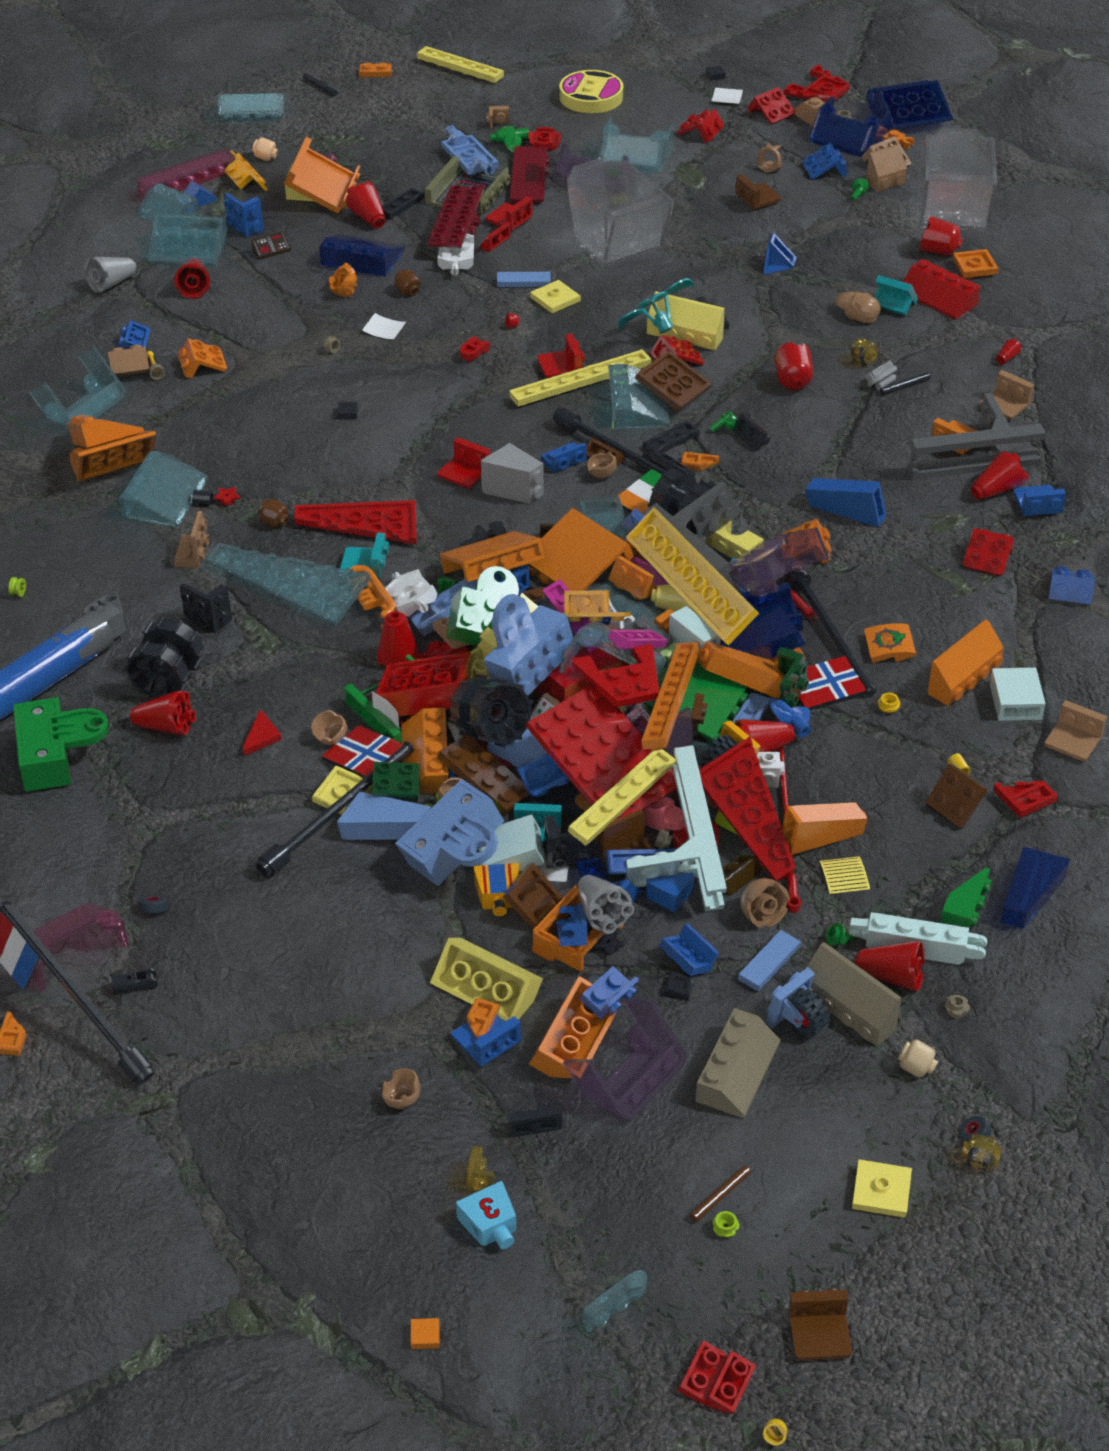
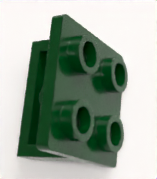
[372,762,419,802]

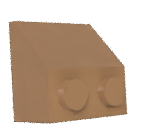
[866,144,907,192]

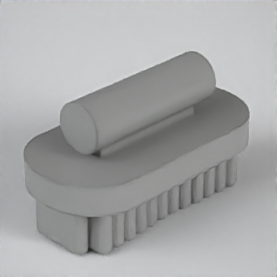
[865,360,897,390]

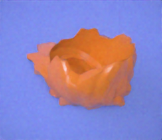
[328,263,358,298]

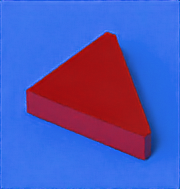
[243,710,282,755]

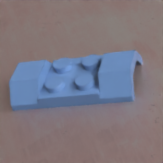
[409,579,477,636]

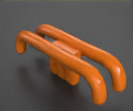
[349,565,396,630]

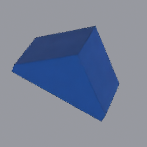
[179,181,217,211]
[646,872,694,912]

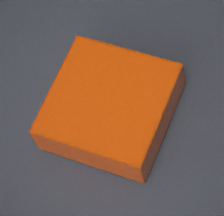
[411,1318,440,1349]

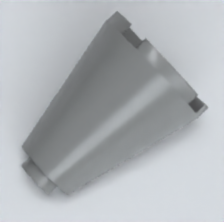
[85,256,137,292]

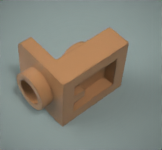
[486,106,509,129]

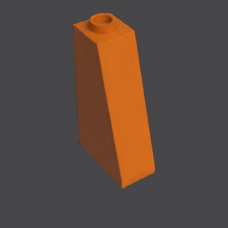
[697,641,785,699]
[782,802,867,855]

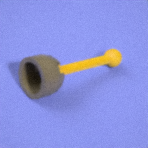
[147,351,165,380]

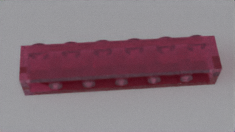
[136,148,235,202]

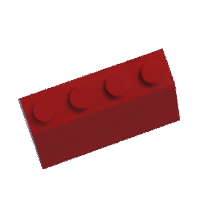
[903,259,980,319]

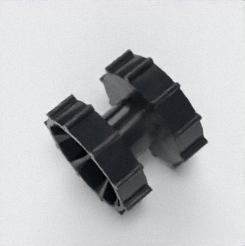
[647,464,717,534]
[124,616,206,698]
[449,674,533,747]

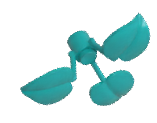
[618,278,695,334]

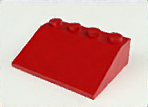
[376,652,472,718]

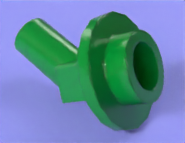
[850,178,869,201]
[709,411,737,433]
[826,923,857,946]

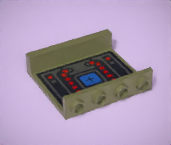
[425,156,510,216]

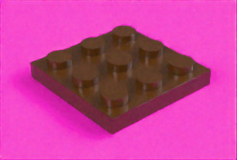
[635,350,712,412]

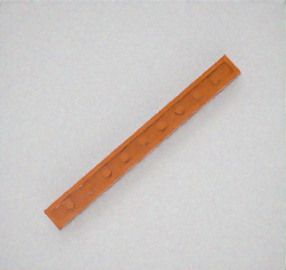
[641,642,700,751]

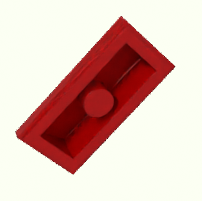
[480,221,510,252]

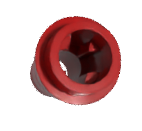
[996,339,1021,365]

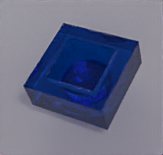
[577,857,605,880]

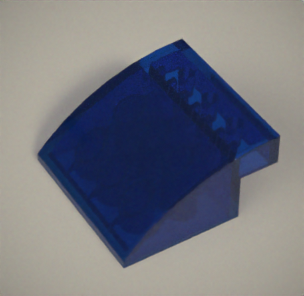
[865,80,954,130]

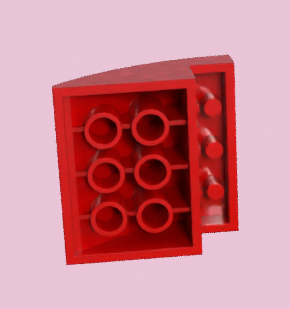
[533,633,636,703]

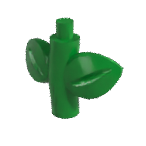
[489,126,529,153]

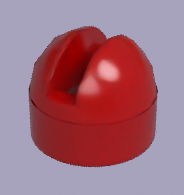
[505,313,520,328]

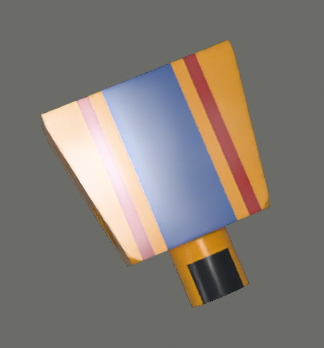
[474,863,519,916]

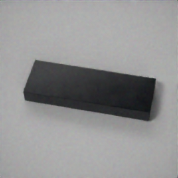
[382,188,425,220]
[643,420,699,453]

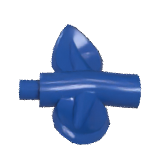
[768,697,811,738]

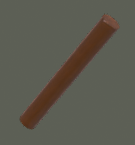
[690,1165,751,1222]

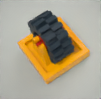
[700,721,760,767]

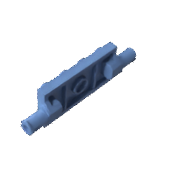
[441,125,499,175]

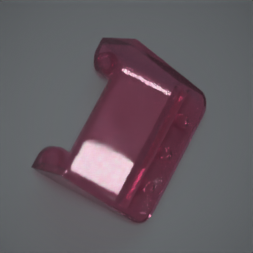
[32,903,128,991]

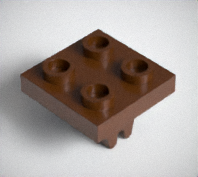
[925,764,988,828]
[503,863,563,930]

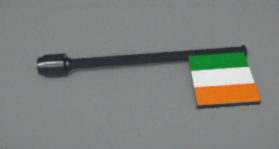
[553,407,666,516]

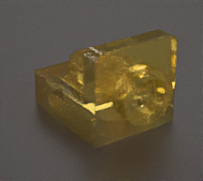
[467,1146,494,1191]

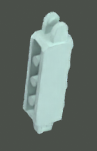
[849,912,987,965]

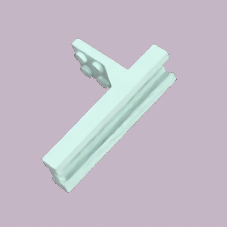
[625,745,727,912]

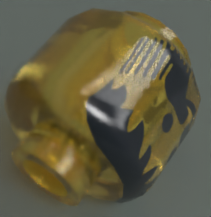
[850,338,878,365]
[962,1134,1002,1171]

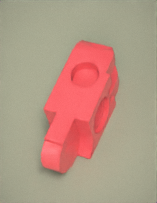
[643,797,685,831]

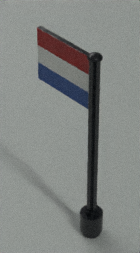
[0,901,155,1085]

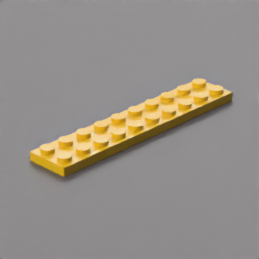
[625,507,759,645]

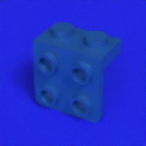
[802,143,848,180]
[224,193,264,237]
[1013,485,1066,516]
[1048,566,1095,605]

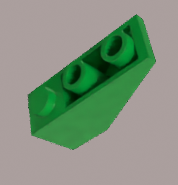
[940,868,992,931]

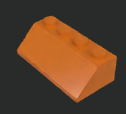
[928,619,1004,706]
[402,708,449,794]
[529,976,622,1079]

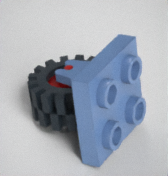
[765,967,830,1038]

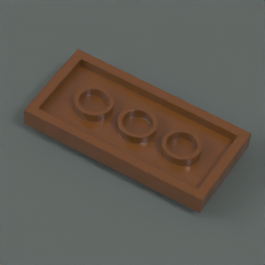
[437,734,531,816]

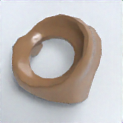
[757,143,782,173]

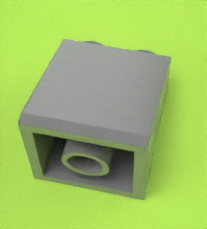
[481,443,544,504]

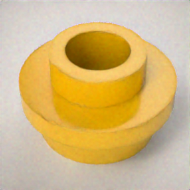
[878,693,900,713]

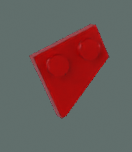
[993,781,1058,818]

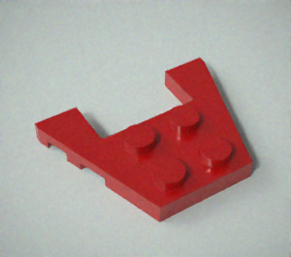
[784,64,850,103]
[570,644,659,707]

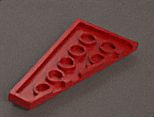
[294,500,417,545]
[699,736,796,882]

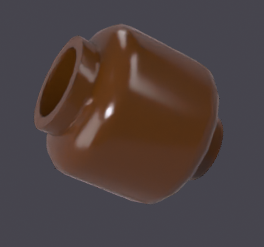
[394,269,421,296]
[258,499,289,529]

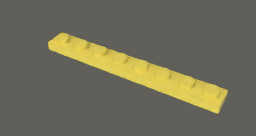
[509,350,651,406]

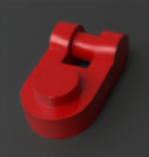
[460,336,490,361]

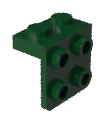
[777,647,809,708]

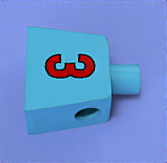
[456,1181,516,1249]

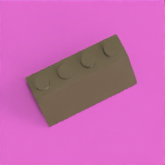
[806,942,901,1046]
[696,1008,780,1119]

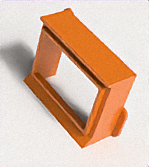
[532,885,623,972]

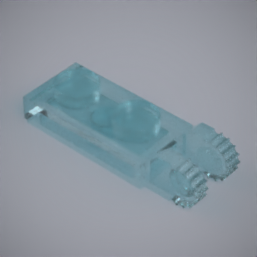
[583,1269,648,1333]

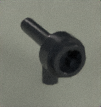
[460,521,507,547]

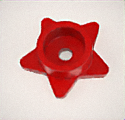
[214,487,240,506]

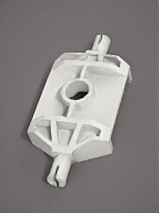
[438,234,474,275]
[385,569,437,617]

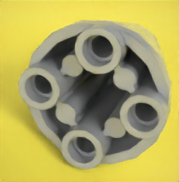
[578,875,634,934]

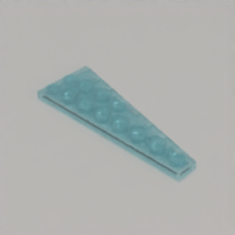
[206,543,371,626]

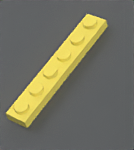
[417,46,504,83]
[568,749,676,846]

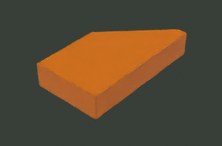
[681,452,719,471]
[467,998,500,1039]
[0,1012,27,1056]

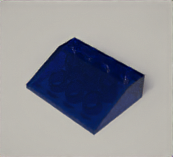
[319,234,405,277]

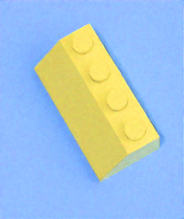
[647,292,725,350]
[430,938,543,1021]

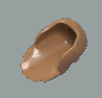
[834,291,881,324]

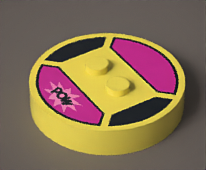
[559,70,623,113]

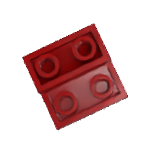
[677,1340,756,1414]

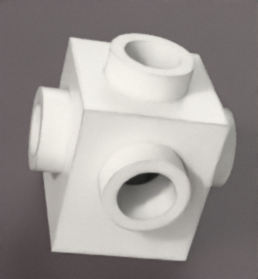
[757,752,784,788]

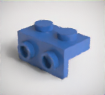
[516,753,569,797]
[659,924,719,976]

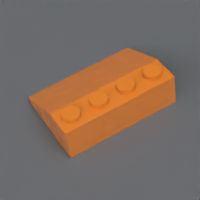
[66,415,144,448]
[70,431,156,481]

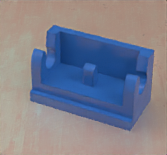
[556,903,587,946]

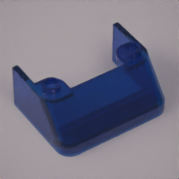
[810,96,891,157]

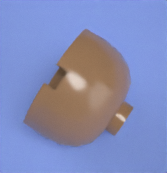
[740,878,790,927]

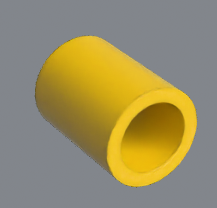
[947,754,971,775]

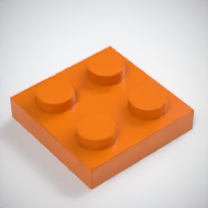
[952,249,998,278]

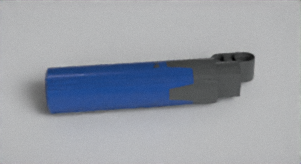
[0,593,127,720]

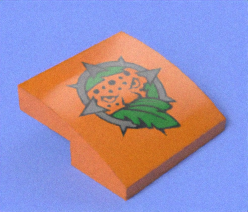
[864,623,917,663]

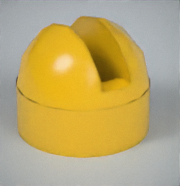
[763,1418,788,1446]

